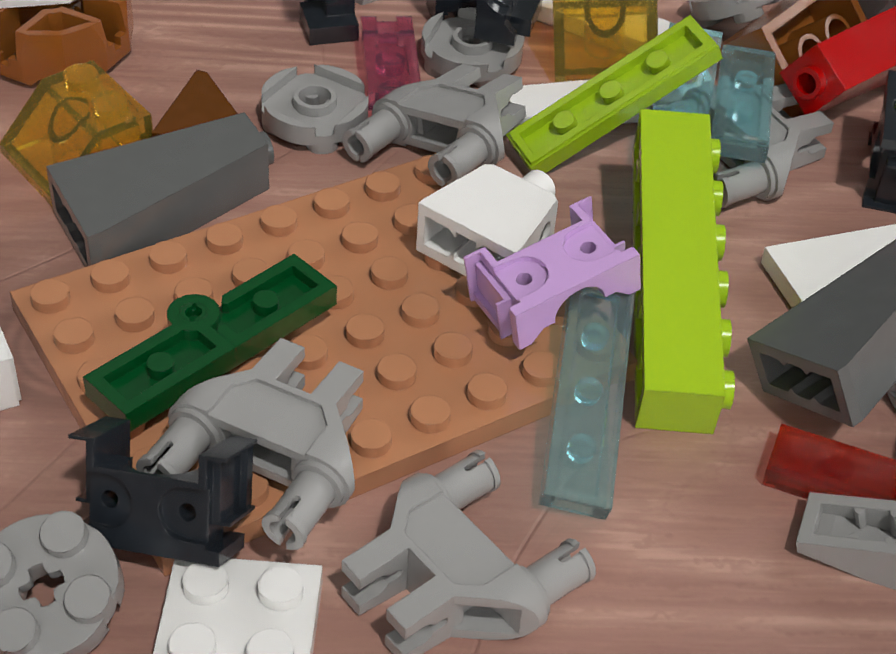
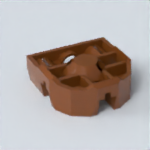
[0,0,134,86]

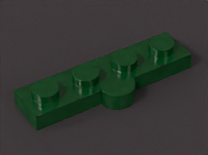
[83,254,337,432]

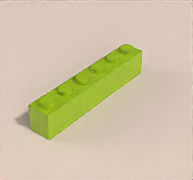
[632,109,735,434]

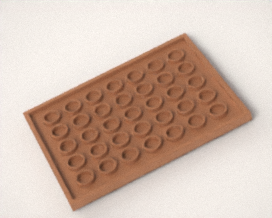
[10,153,637,577]

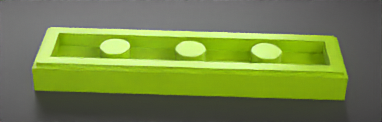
[506,15,723,173]

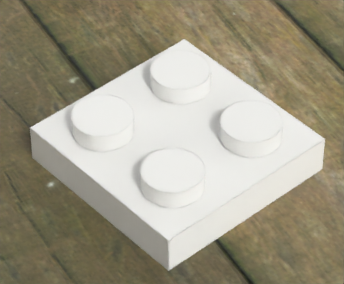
[153,558,323,654]

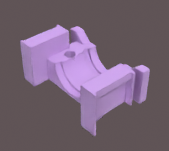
[463,196,641,350]

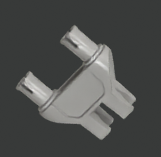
[342,64,526,187]
[659,83,834,208]
[136,338,364,550]
[341,449,596,654]

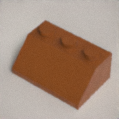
[719,0,867,118]

